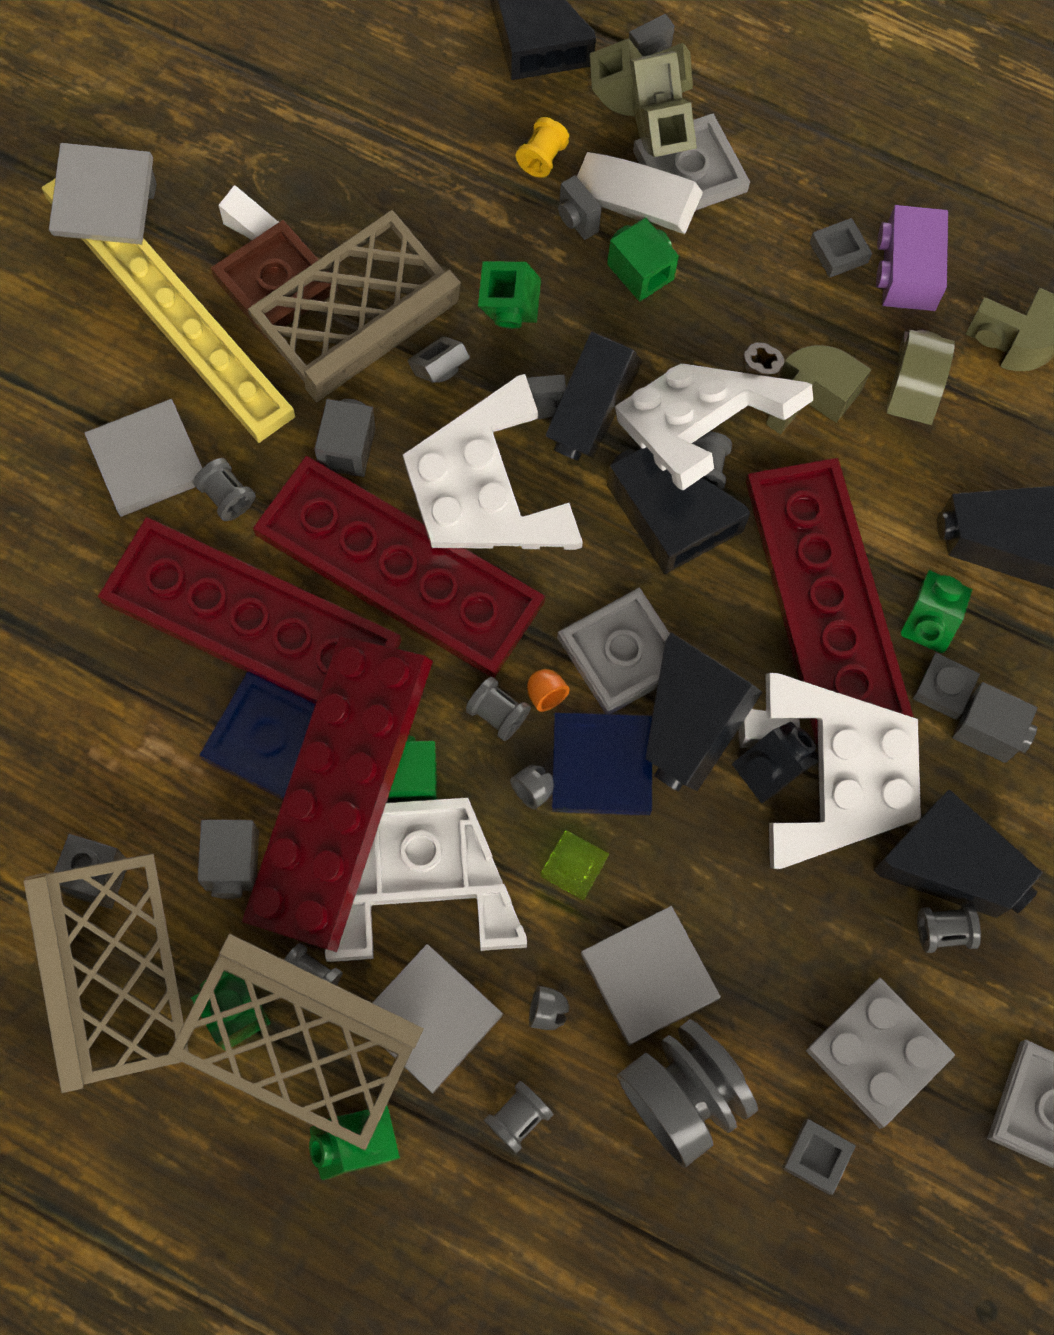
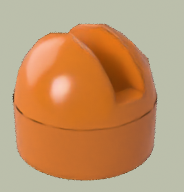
[527,669,570,712]

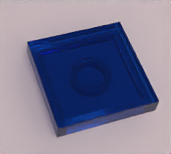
[199,672,316,800]
[552,713,652,815]

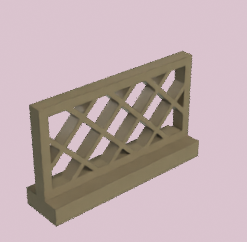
[248,210,461,403]
[24,853,189,1093]
[168,934,424,1150]

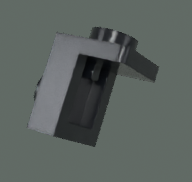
[732,722,819,804]

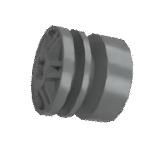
[617,1019,758,1168]

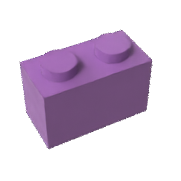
[876,205,948,311]

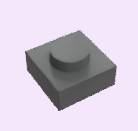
[629,14,675,57]
[558,175,602,240]
[809,218,872,278]
[407,336,470,383]
[526,375,566,419]
[913,653,980,720]
[782,1119,856,1195]

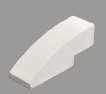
[577,152,703,235]

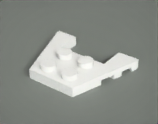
[615,363,813,490]
[403,374,583,550]
[766,673,921,869]
[325,798,527,962]

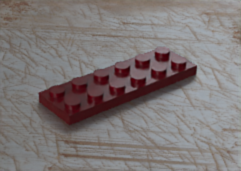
[253,455,545,678]
[745,458,914,743]
[98,517,402,705]
[242,636,433,952]

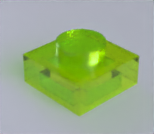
[540,830,609,901]

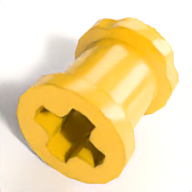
[515,117,569,178]

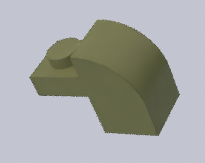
[590,38,693,116]
[630,51,697,157]
[966,288,1054,371]
[887,330,955,425]
[766,345,871,435]

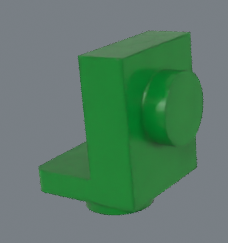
[901,570,973,653]
[309,1105,400,1180]

